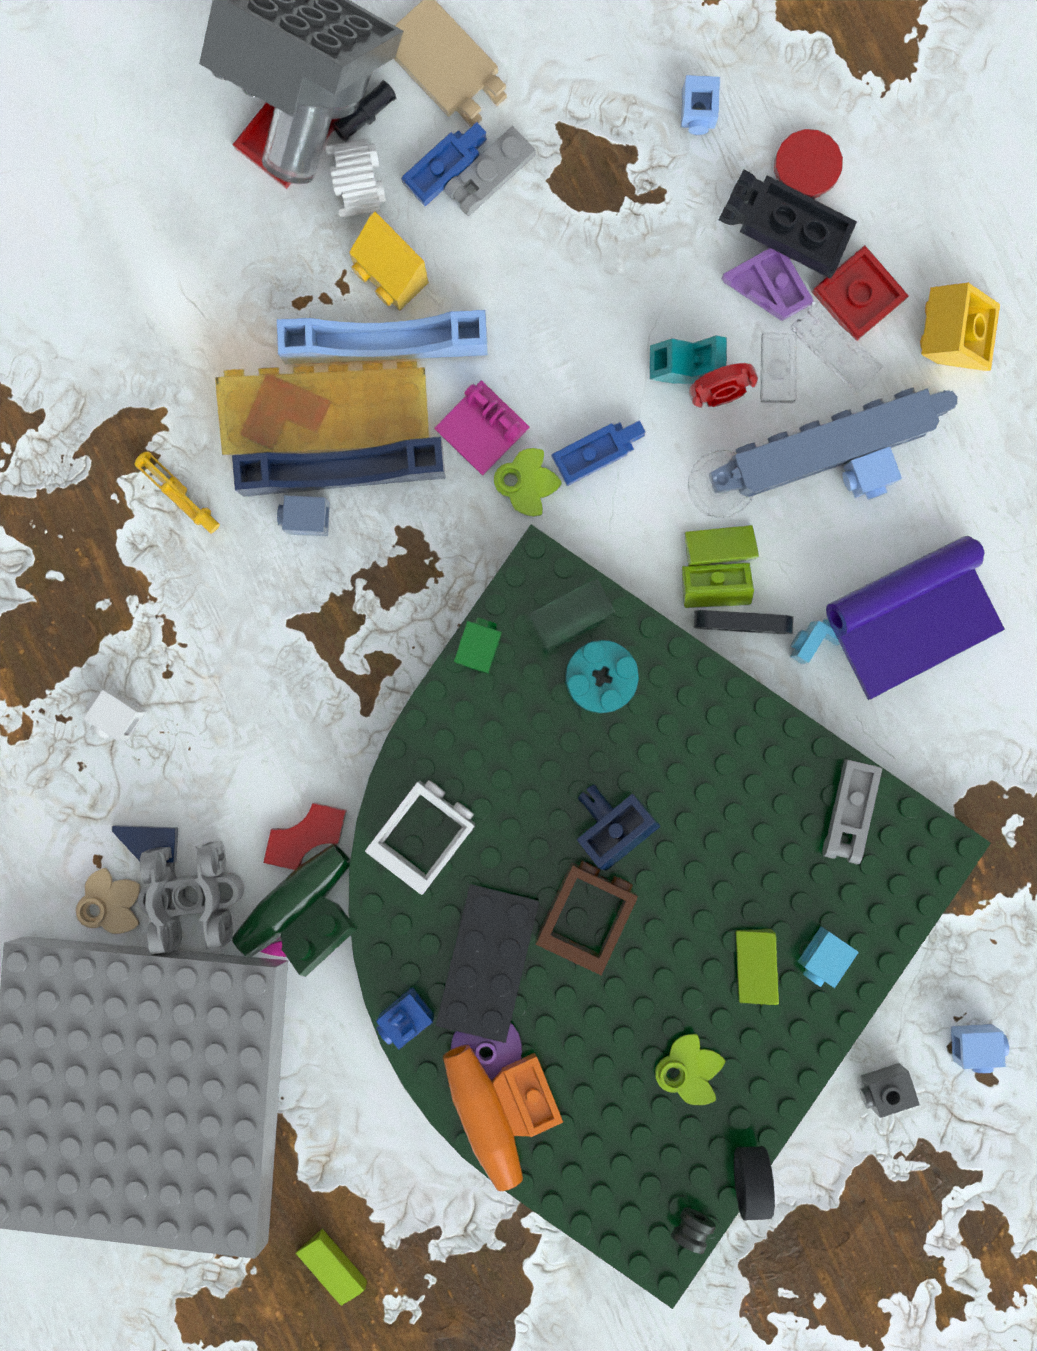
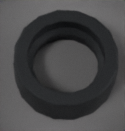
[734,1146,775,1221]

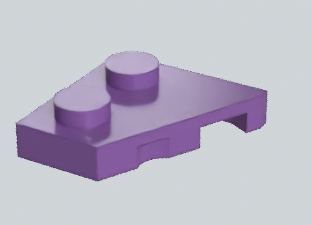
[721,248,814,321]

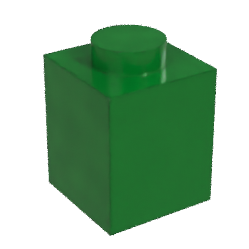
[454,617,502,674]

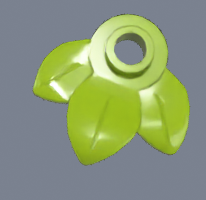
[494,448,562,517]
[655,1034,726,1105]

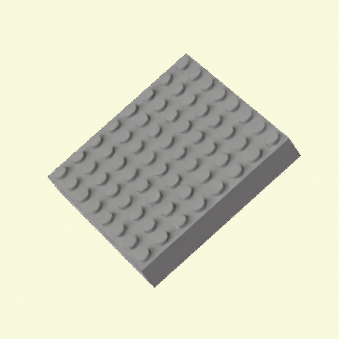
[0,937,288,1259]

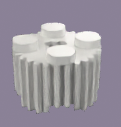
[326,139,386,218]

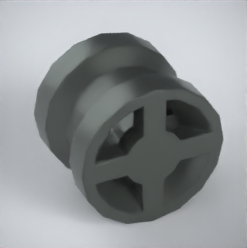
[671,1207,716,1254]

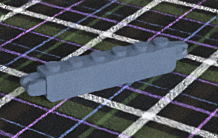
[708,387,958,498]

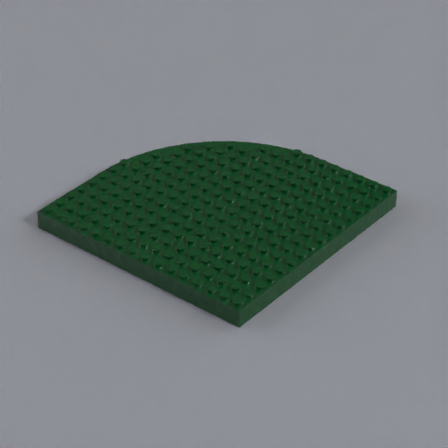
[348,524,991,1309]

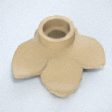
[76,868,141,934]

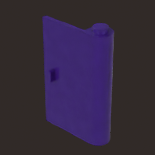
[826,536,1005,700]

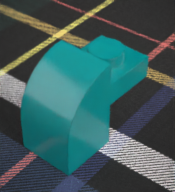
[649,335,727,384]

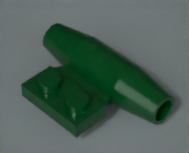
[232,843,357,977]

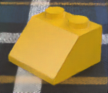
[349,212,429,311]
[920,282,1000,371]

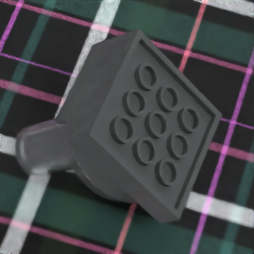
[199,0,404,184]

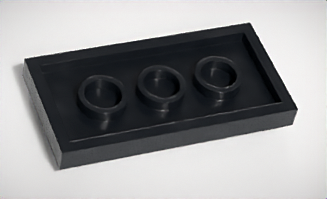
[436,884,539,1043]

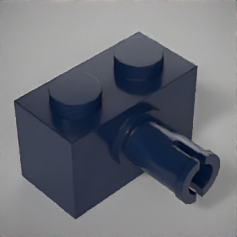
[577,785,661,871]

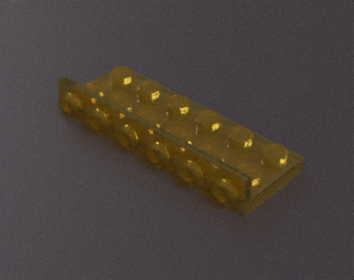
[215,361,429,455]

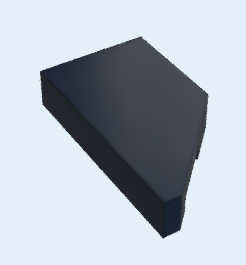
[112,825,178,863]

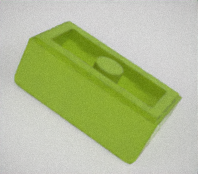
[684,525,759,566]
[682,563,754,608]
[736,929,779,1005]
[296,1228,367,1306]

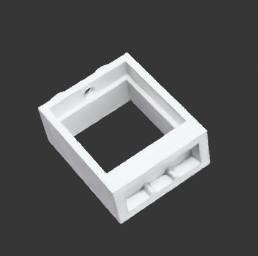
[365,780,476,895]

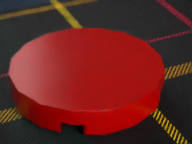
[774,129,843,199]
[689,363,758,408]

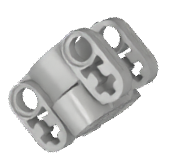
[138,841,244,954]

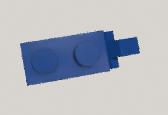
[401,122,487,207]
[551,420,646,486]

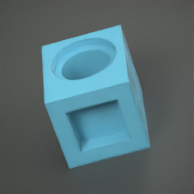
[798,927,859,988]

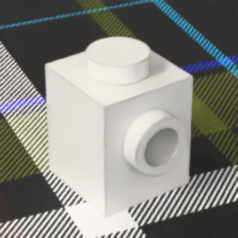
[83,689,146,741]

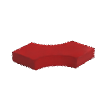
[263,803,347,870]

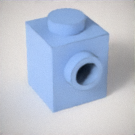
[842,447,902,500]
[951,1024,1009,1073]

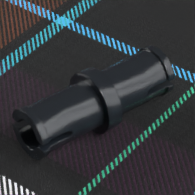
[332,80,397,142]

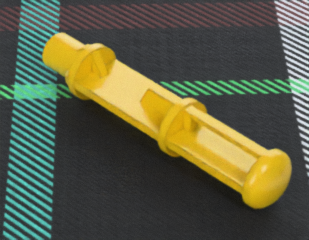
[135,452,220,534]

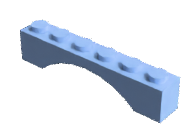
[277,310,488,365]

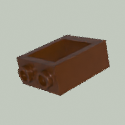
[535,860,638,975]

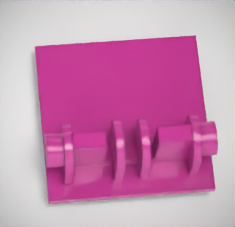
[434,380,530,476]

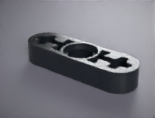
[693,610,794,634]

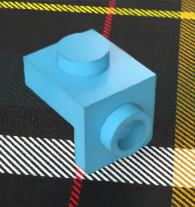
[790,619,840,664]

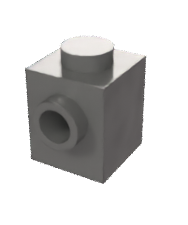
[859,1063,920,1118]

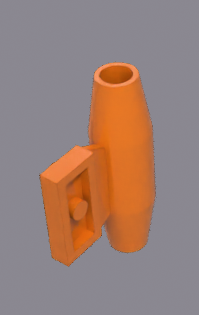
[443,1045,563,1191]

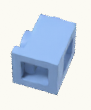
[681,75,720,135]

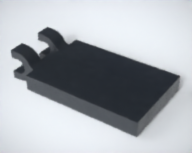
[718,169,857,279]

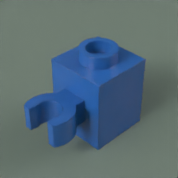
[376,987,435,1050]

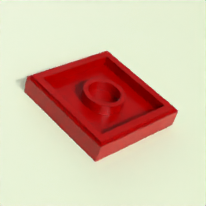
[812,245,909,342]

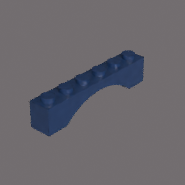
[232,437,446,497]

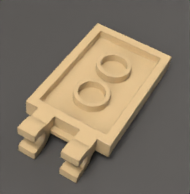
[393,0,507,127]

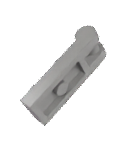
[444,125,536,216]
[823,759,883,864]

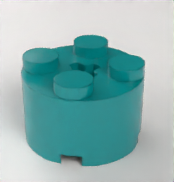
[565,640,639,713]

